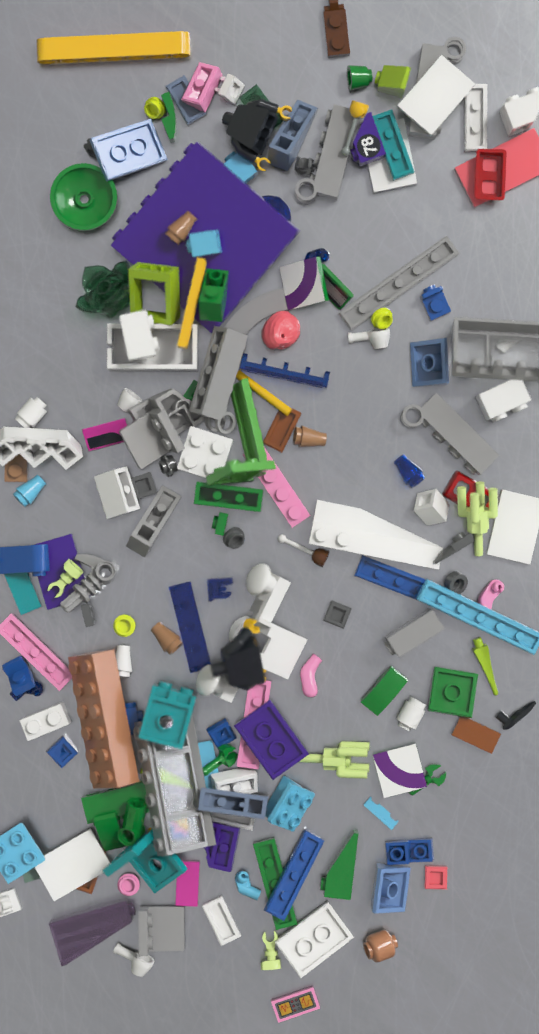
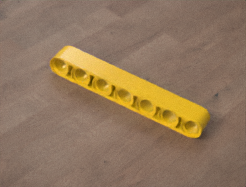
[36,31,190,64]

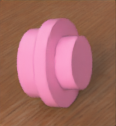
[117,873,140,896]

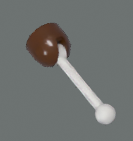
[278,534,330,567]

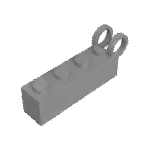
[408,37,466,139]
[295,104,356,204]
[189,326,248,434]
[401,393,500,475]

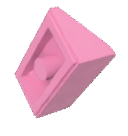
[181,62,223,112]

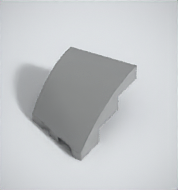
[128,388,205,434]

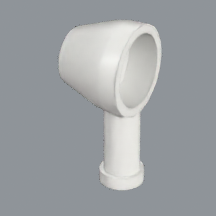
[348,328,390,349]
[117,388,142,413]
[113,943,155,977]

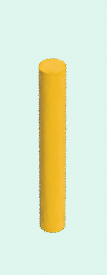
[236,370,292,416]

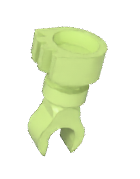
[48,559,84,598]
[261,931,281,970]

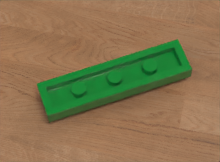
[253,837,297,930]

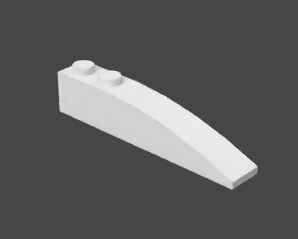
[308,500,443,570]

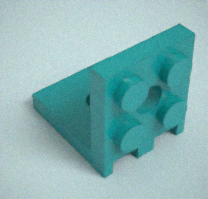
[138,681,197,750]
[102,829,188,894]

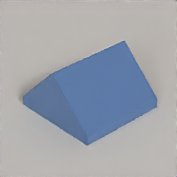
[410,338,449,387]
[371,863,411,913]

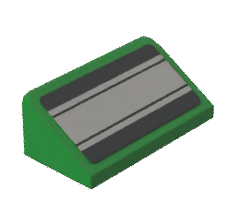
[322,264,354,310]

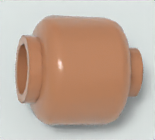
[363,930,398,963]

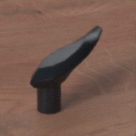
[496,701,536,730]

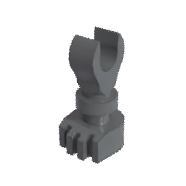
[295,157,315,177]

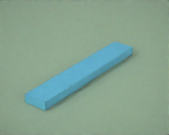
[416,579,539,655]

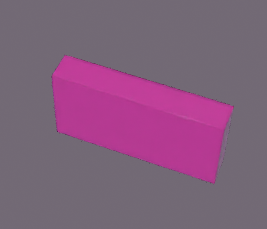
[175,860,200,907]

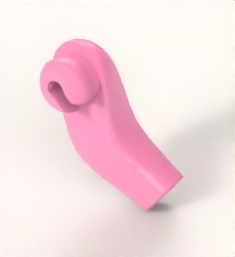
[477,579,504,609]
[300,654,322,698]

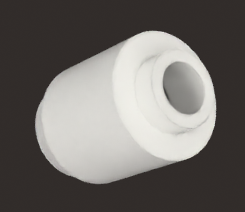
[15,397,47,428]
[396,697,426,731]

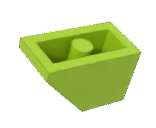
[374,65,411,98]

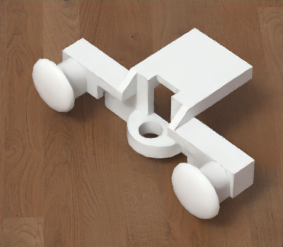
[196,563,307,703]

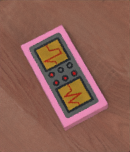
[271,986,320,1023]

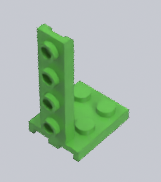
[206,378,276,485]

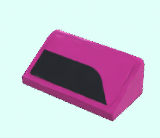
[82,418,127,451]

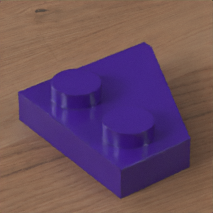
[198,819,241,872]

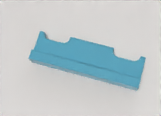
[363,796,399,830]

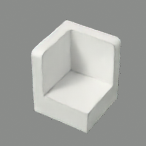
[414,489,449,526]

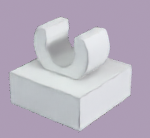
[215,74,245,105]
[0,888,22,917]

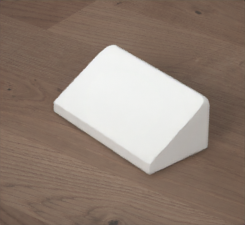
[211,767,258,794]

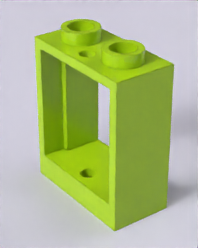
[128,262,180,325]

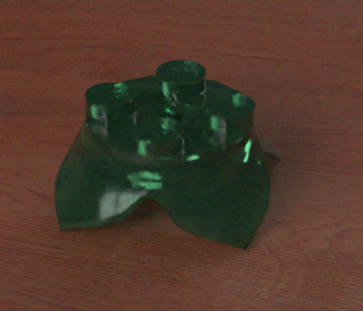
[75,260,130,318]

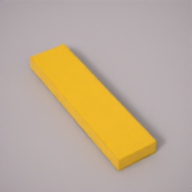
[177,258,207,350]

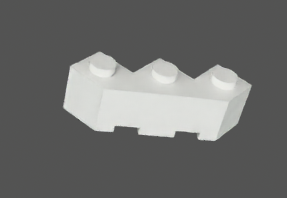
[0,427,83,470]

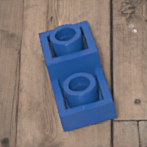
[386,838,434,865]

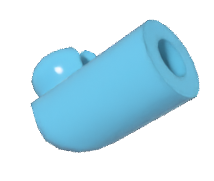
[235,871,261,900]

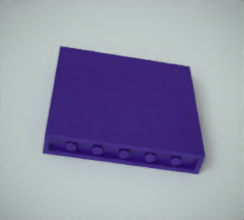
[111,142,301,333]

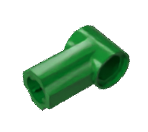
[118,799,147,846]

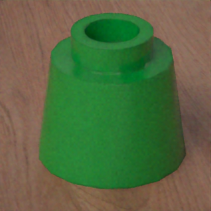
[347,65,373,91]

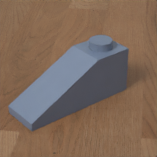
[268,100,318,171]
[198,787,268,819]

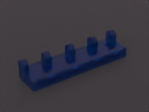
[240,353,330,389]
[169,581,211,673]

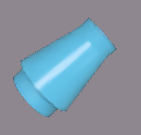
[13,475,46,507]

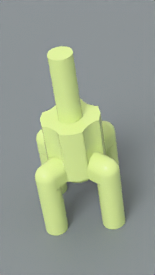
[457,481,498,556]
[299,741,370,779]

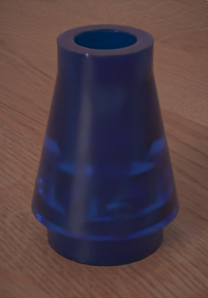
[394,455,425,488]

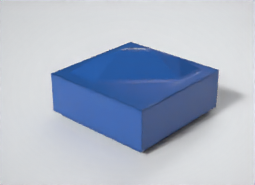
[206,718,237,749]
[46,737,78,768]

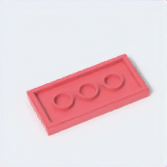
[454,128,539,208]

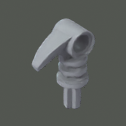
[60,554,116,613]

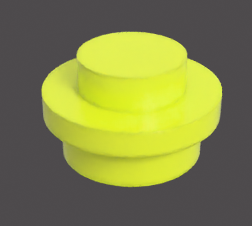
[144,97,166,119]
[371,308,393,329]
[113,615,136,637]

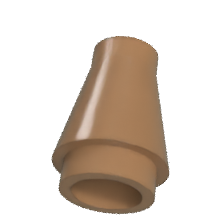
[165,211,197,245]
[293,425,327,447]
[151,622,183,655]

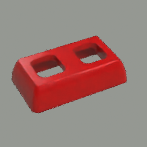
[475,149,507,200]
[442,470,489,508]

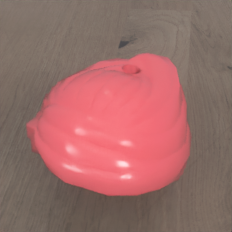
[261,311,300,350]

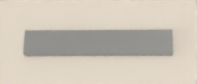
[338,236,460,331]

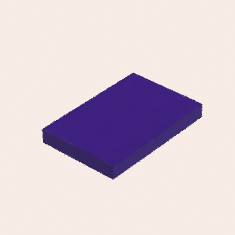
[34,534,90,610]
[234,700,309,780]

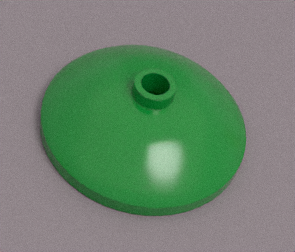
[50,163,117,231]

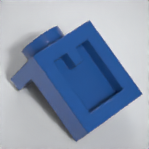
[420,285,451,321]
[2,656,36,696]

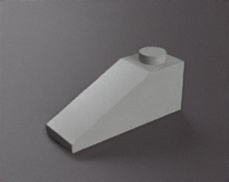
[126,485,181,557]

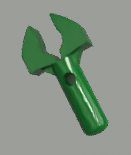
[202,744,238,776]
[408,763,446,796]

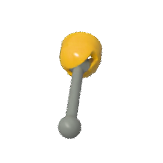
[341,101,369,156]

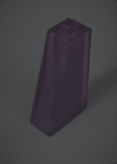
[49,897,136,966]

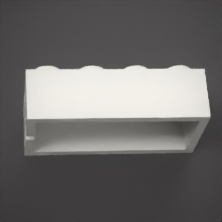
[107,324,198,371]

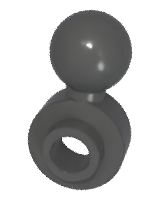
[444,571,468,594]

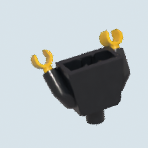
[222,99,292,171]
[210,618,267,691]

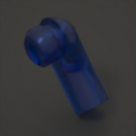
[304,248,330,263]
[9,681,43,701]

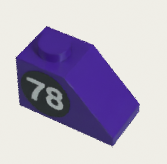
[350,112,386,167]

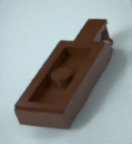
[323,0,350,57]

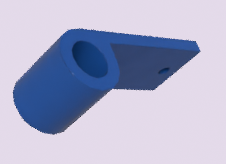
[0,544,50,576]

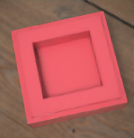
[424,865,448,889]

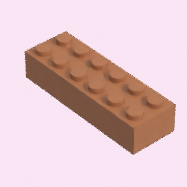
[68,649,139,788]

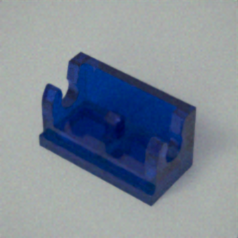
[207,577,233,602]

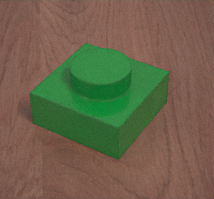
[212,512,229,536]

